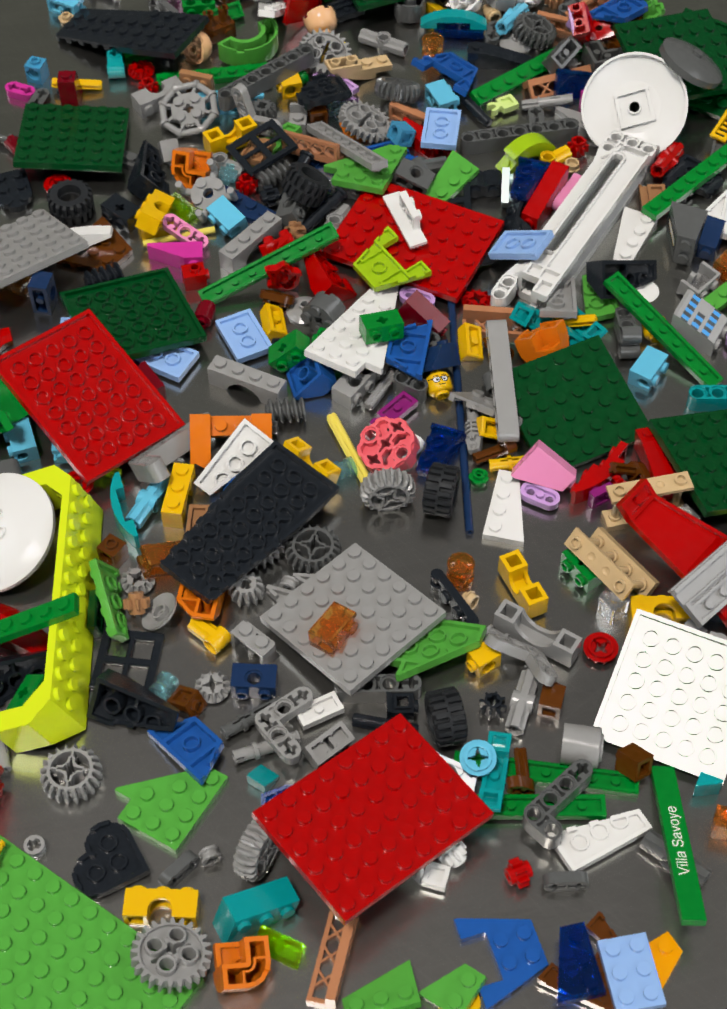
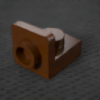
[167,685,207,718]

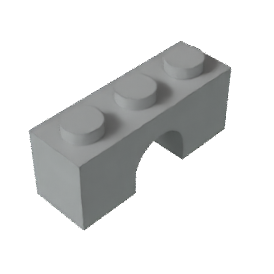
[131,75,186,119]

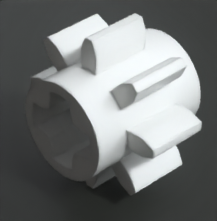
[438,840,467,868]

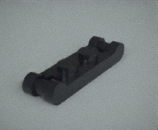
[430,569,479,624]

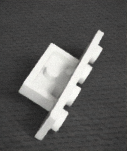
[383,190,428,249]

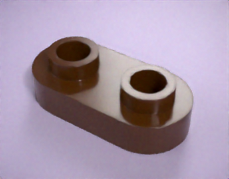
[259,289,296,308]

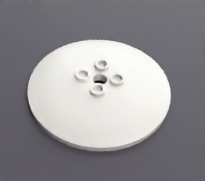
[581,52,688,153]
[0,473,56,592]

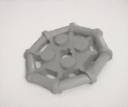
[157,79,220,139]

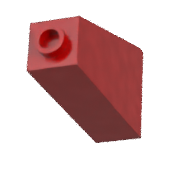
[521,160,569,230]

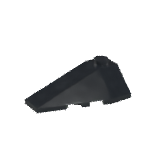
[467,42,534,70]
[127,140,170,199]
[586,260,657,299]
[0,650,47,707]
[87,668,180,732]

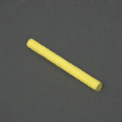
[143,226,216,248]

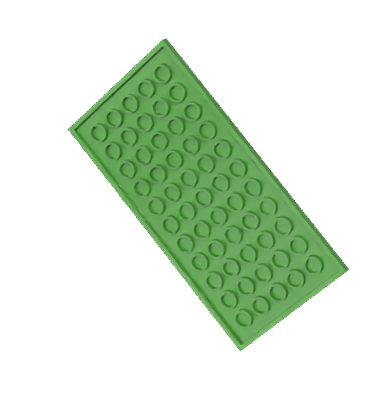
[0,835,204,1009]

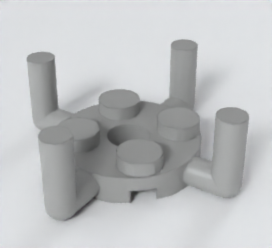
[175,158,238,223]

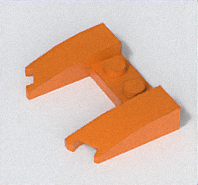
[189,413,272,469]

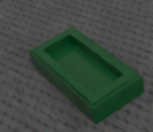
[87,590,104,638]

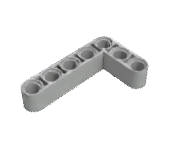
[128,412,211,484]

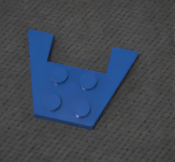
[411,52,478,97]
[453,918,549,1009]

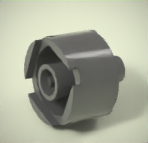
[393,0,426,24]
[300,291,346,334]

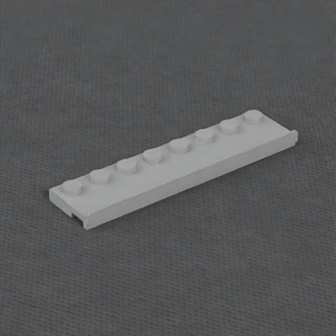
[667,540,727,628]

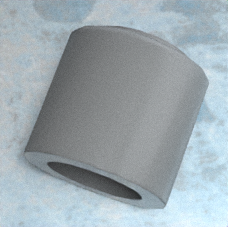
[560,722,604,769]

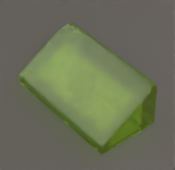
[171,191,198,224]
[257,925,306,970]

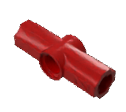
[650,141,684,178]

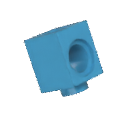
[24,56,50,85]
[386,121,417,147]

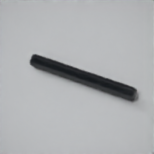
[439,74,493,127]

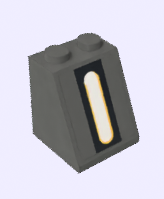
[666,201,708,267]

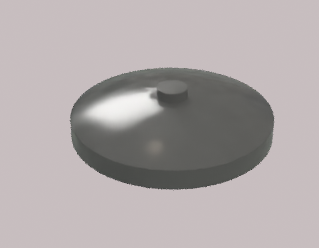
[659,37,723,89]

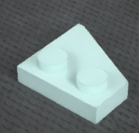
[501,167,514,208]

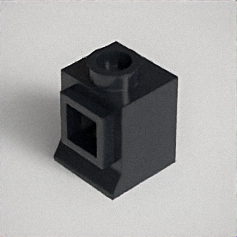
[386,691,419,722]

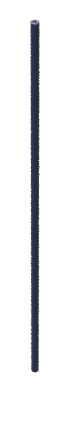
[447,300,474,534]

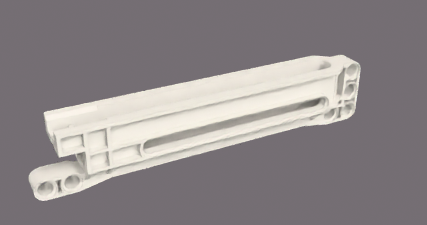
[490,130,657,310]

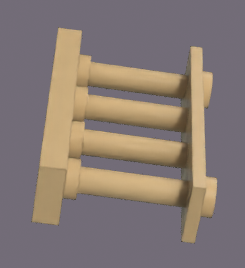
[601,471,694,532]
[564,527,660,601]

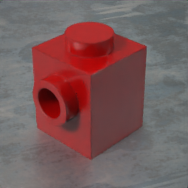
[181,261,210,291]

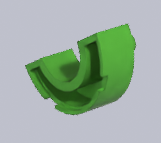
[218,17,279,66]

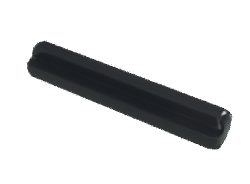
[352,713,419,731]

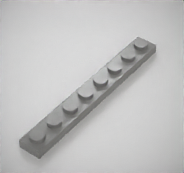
[307,121,388,172]

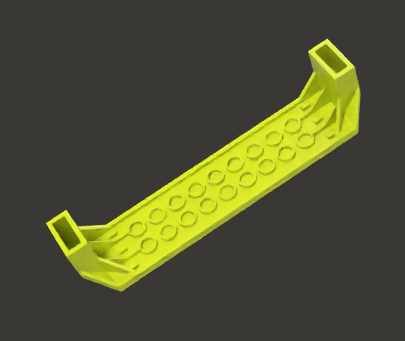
[0,465,103,753]

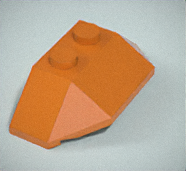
[176,583,226,621]

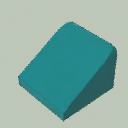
[246,764,280,794]
[692,772,723,797]

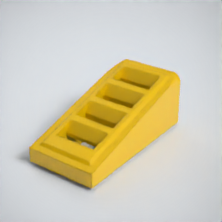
[709,110,727,144]

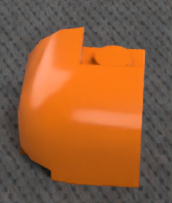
[171,148,213,189]
[514,319,569,363]
[213,935,271,993]

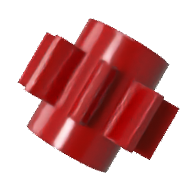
[138,77,159,93]
[567,136,589,158]
[235,173,258,196]
[504,857,534,889]

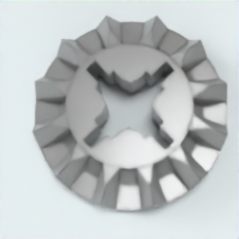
[121,565,155,594]
[195,670,231,704]

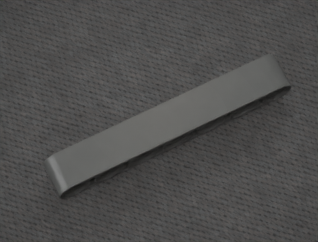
[217,43,314,112]
[460,118,579,155]

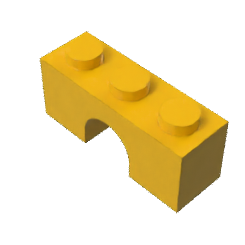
[202,115,258,154]
[134,189,175,236]
[283,436,342,484]
[161,462,196,529]
[498,549,549,619]
[628,595,692,629]
[122,885,201,927]

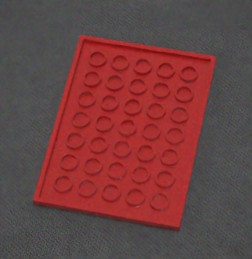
[322,183,504,303]
[0,309,186,485]
[252,713,494,926]

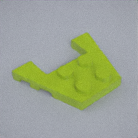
[353,226,432,292]

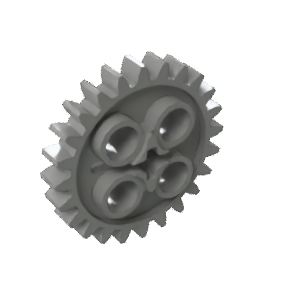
[299,28,352,75]
[338,100,391,144]
[130,917,212,994]

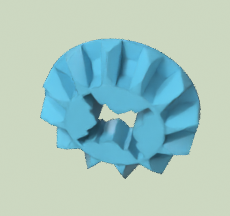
[459,740,497,777]

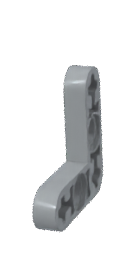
[231,83,283,137]
[484,631,558,687]
[255,686,313,765]

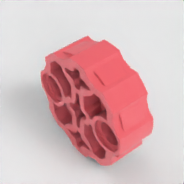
[357,416,420,473]

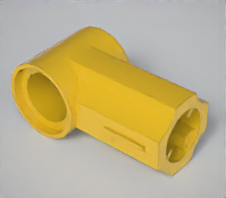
[539,145,572,167]
[187,618,231,655]

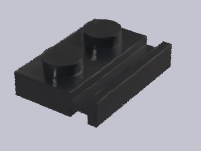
[325,0,365,23]

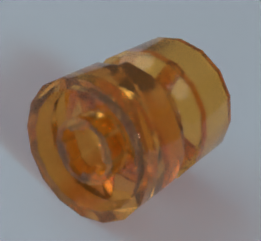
[421,32,444,58]
[446,552,475,592]

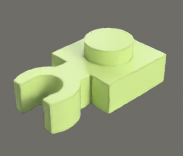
[486,93,519,116]

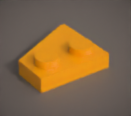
[649,931,683,989]

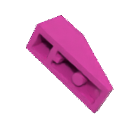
[147,241,204,269]

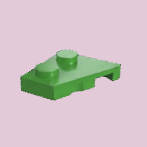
[419,964,487,1009]

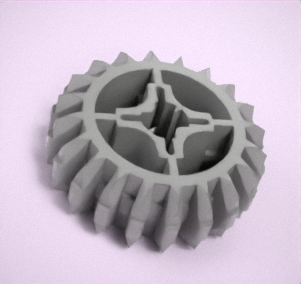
[360,467,416,512]
[40,743,103,805]
[233,819,280,882]

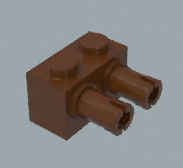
[202,4,236,45]

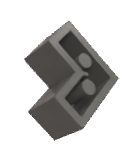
[581,40,624,74]

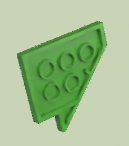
[324,144,407,195]
[388,619,487,682]
[115,768,229,855]

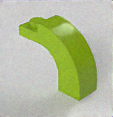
[495,132,556,174]

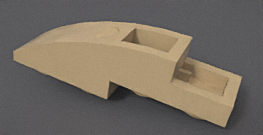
[324,54,393,80]

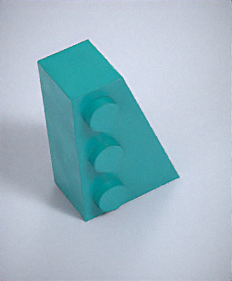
[212,876,300,943]

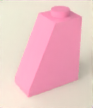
[511,440,577,492]

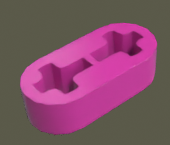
[5,81,35,102]

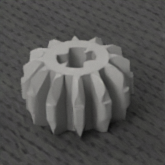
[228,572,265,609]

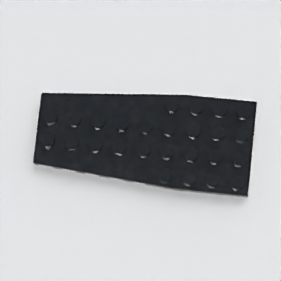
[55,8,210,59]
[160,440,340,604]

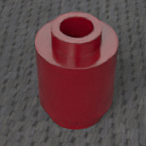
[194,300,216,328]

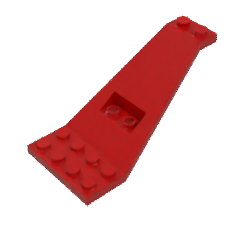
[616,478,727,628]

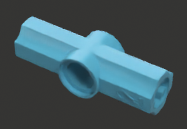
[495,3,529,35]
[125,477,170,530]

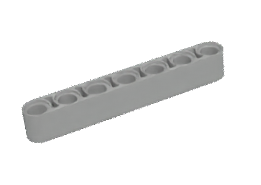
[485,319,519,443]

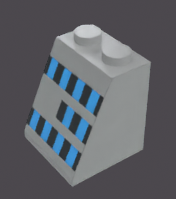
[671,289,727,357]

